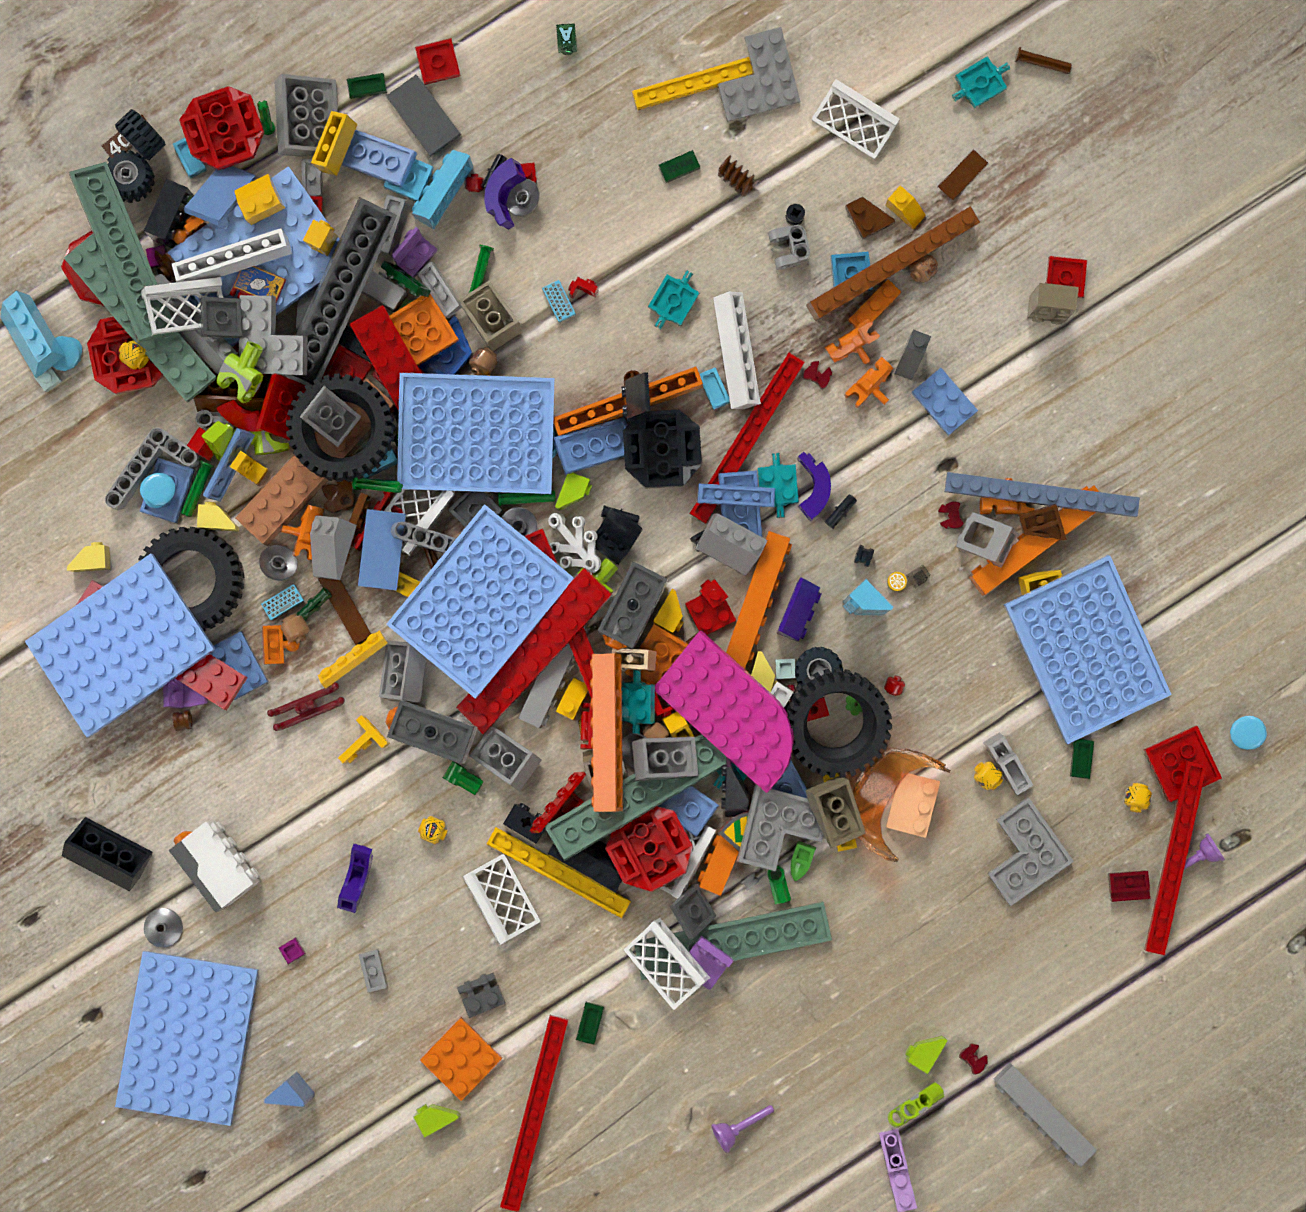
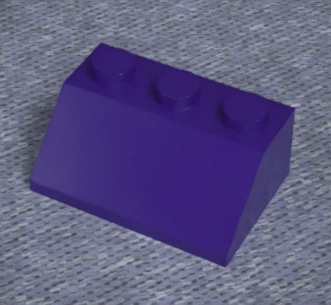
[777,577,822,642]

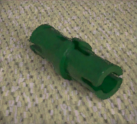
[297,587,332,621]

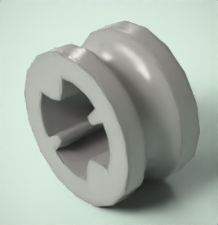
[741,872,760,890]

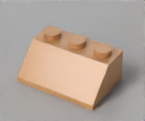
[886,771,940,838]

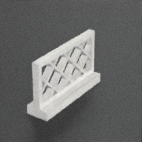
[811,79,900,160]
[141,277,223,335]
[384,489,455,556]
[653,825,718,899]
[462,854,541,945]
[624,918,710,1010]

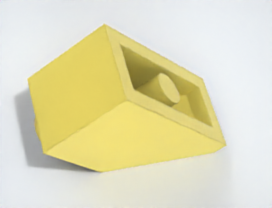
[197,502,239,532]
[67,542,111,572]
[751,651,777,692]

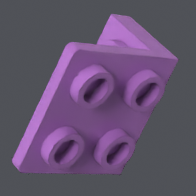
[391,227,438,278]
[163,678,208,709]
[679,936,733,990]

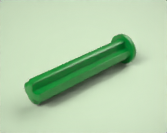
[257,100,275,135]
[469,245,494,293]
[182,460,214,517]
[352,478,403,493]
[498,490,556,507]

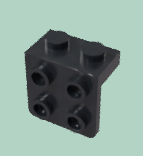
[587,508,642,565]

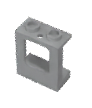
[956,512,1018,568]

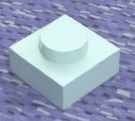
[34,367,62,392]
[775,659,796,679]

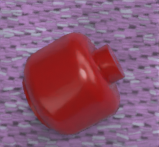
[465,174,484,192]
[884,675,905,696]

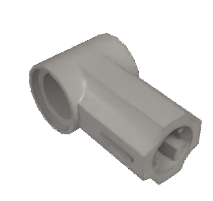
[196,410,235,430]

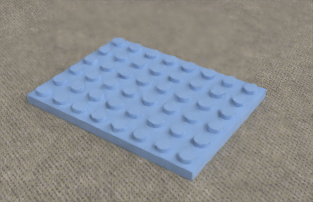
[167,166,340,347]
[397,373,555,494]
[386,504,574,699]
[25,554,216,737]
[1004,555,1172,744]
[115,951,259,1126]

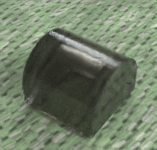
[906,565,931,589]

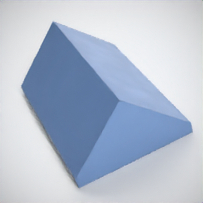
[264,1072,314,1107]

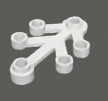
[548,513,601,573]

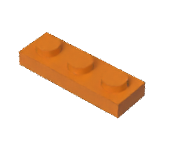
[848,279,902,328]

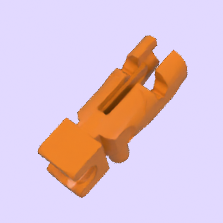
[825,319,880,365]
[844,357,893,408]
[979,478,1035,515]
[281,505,324,560]

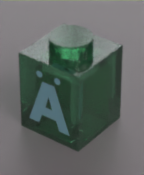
[556,23,577,55]

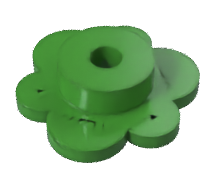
[845,696,862,716]

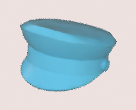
[53,336,82,371]
[140,473,175,508]
[1230,716,1267,750]

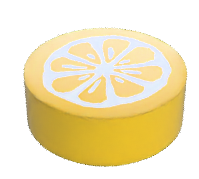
[887,572,907,591]

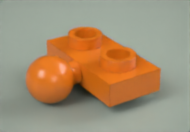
[173,216,207,244]
[262,625,300,665]

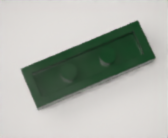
[381,261,431,297]

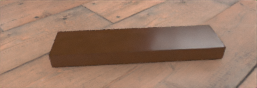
[318,578,372,645]

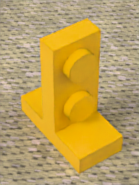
[230,451,268,485]
[338,715,390,764]

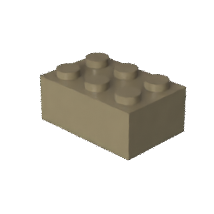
[1027,283,1079,325]

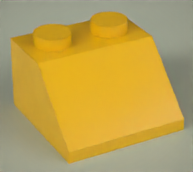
[234,174,285,225]

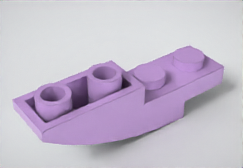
[879,1129,917,1212]

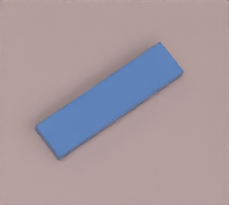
[203,428,255,502]
[697,484,775,507]

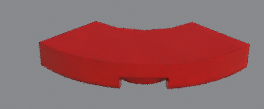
[216,400,262,432]

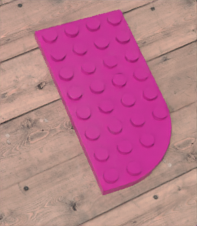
[655,631,794,793]

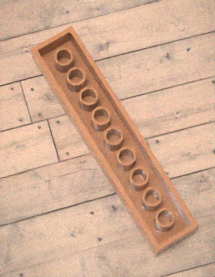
[235,378,396,546]

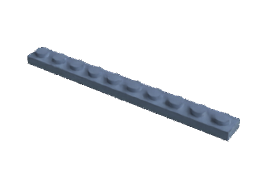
[944,472,1140,518]

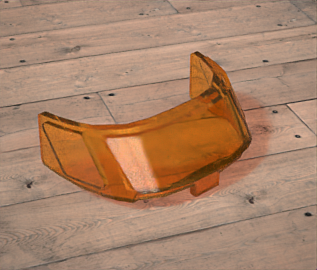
[853,748,951,862]

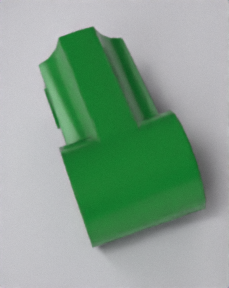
[442,761,484,795]
[767,865,791,905]

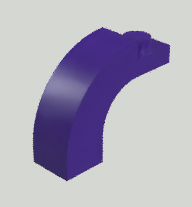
[484,158,526,230]
[797,452,831,522]
[337,844,373,913]

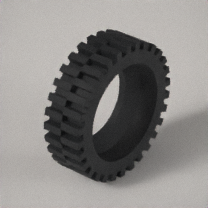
[286,374,395,482]
[138,527,245,631]
[785,668,892,778]

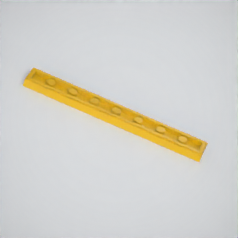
[632,57,753,111]
[487,827,631,918]

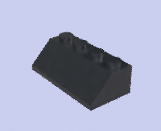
[62,817,153,892]
[547,841,622,894]

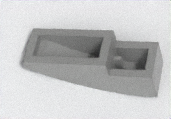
[983,732,1033,795]

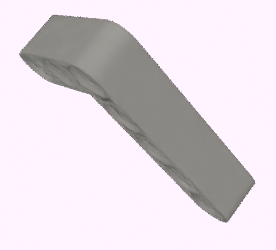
[105,428,201,510]
[391,522,457,554]

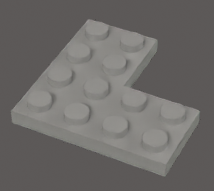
[718,27,800,122]
[239,295,308,375]
[737,785,824,871]
[987,797,1074,906]

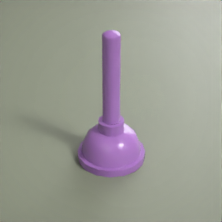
[1184,833,1225,870]
[711,1105,774,1153]

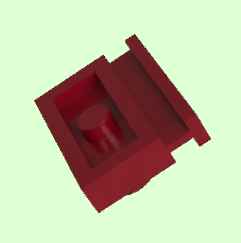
[1108,870,1151,902]

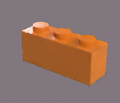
[697,835,739,896]

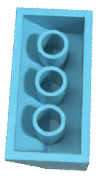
[412,150,473,230]
[0,291,65,378]
[842,579,894,616]

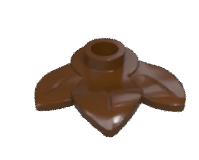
[154,251,177,282]
[322,480,357,513]

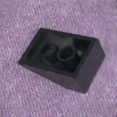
[622,372,650,422]

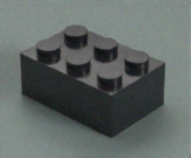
[144,179,194,249]

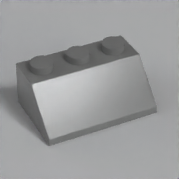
[695,513,768,576]
[379,640,426,703]

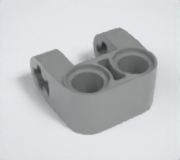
[768,225,810,270]

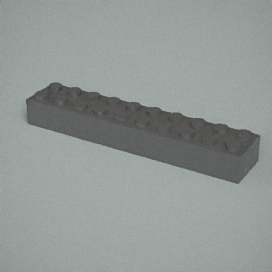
[281,197,397,386]

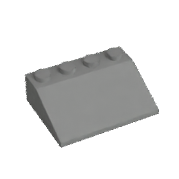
[274,74,338,156]

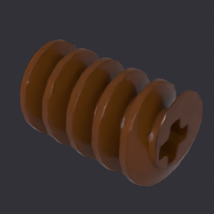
[718,155,759,197]

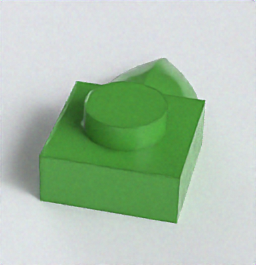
[790,841,816,881]

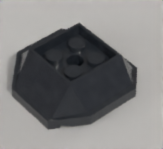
[623,410,702,489]

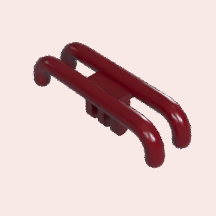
[267,683,345,731]

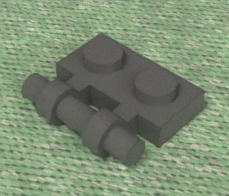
[457,973,506,1018]

